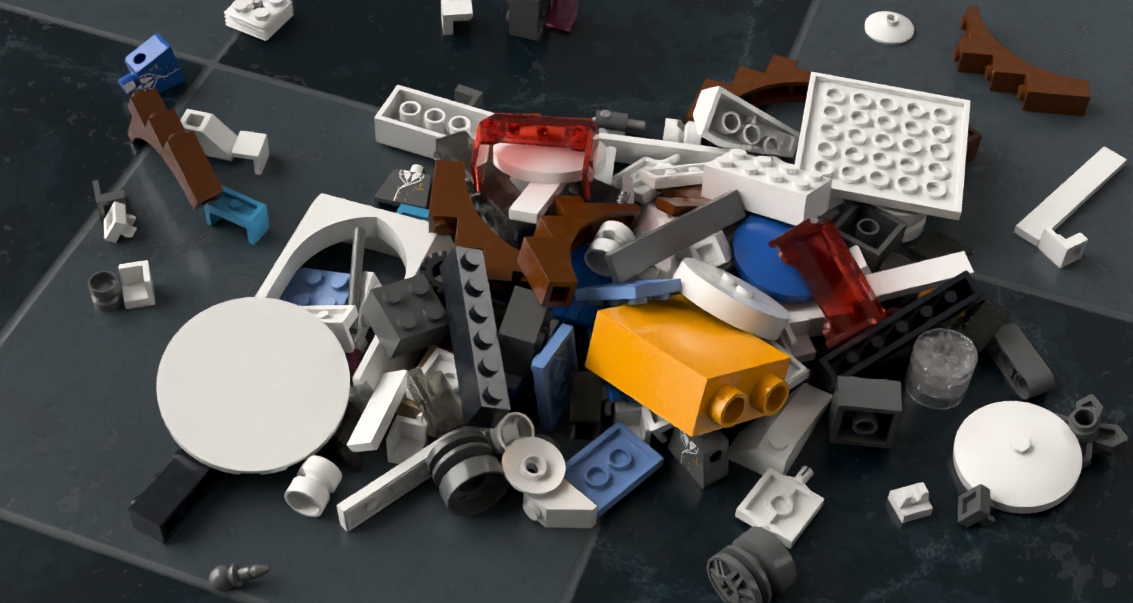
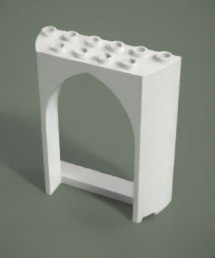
[255,193,455,418]

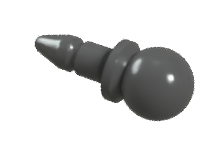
[209,563,270,591]

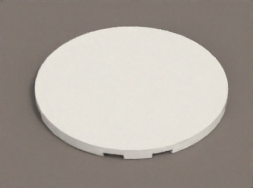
[156,297,350,475]

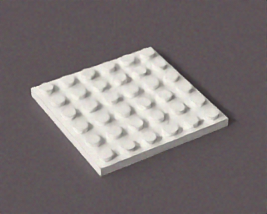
[795,72,970,221]

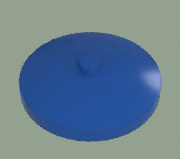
[731,213,847,304]

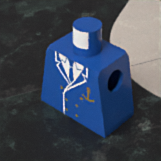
[118,33,185,93]

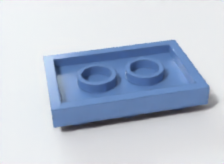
[279,267,350,306]
[575,278,682,306]
[531,323,581,431]
[564,421,664,519]

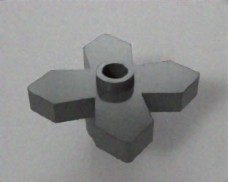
[1054,394,1128,470]

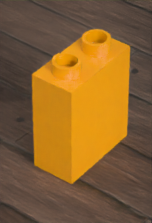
[584,294,791,437]

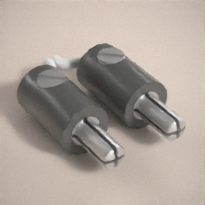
[592,110,646,136]

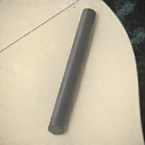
[348,227,366,334]

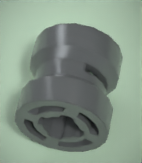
[88,270,123,312]

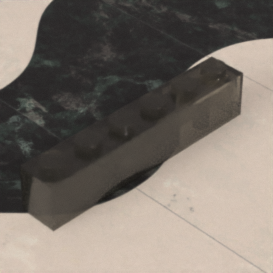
[433,130,537,250]

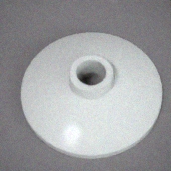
[865,11,914,45]
[501,437,566,495]

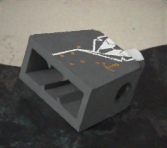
[374,164,432,213]
[667,427,729,489]

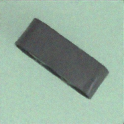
[983,323,1055,400]

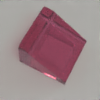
[546,0,578,31]

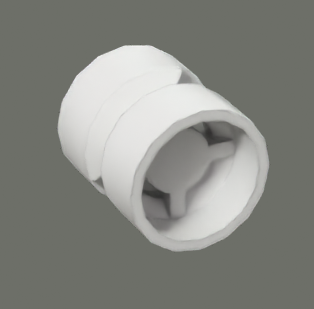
[663,118,701,145]
[584,221,635,277]
[479,412,535,454]
[284,456,342,517]

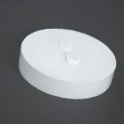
[672,258,790,340]

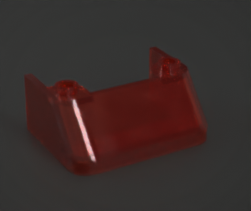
[470,113,600,199]
[768,218,887,349]

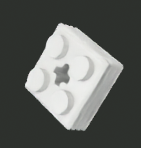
[224,0,294,41]

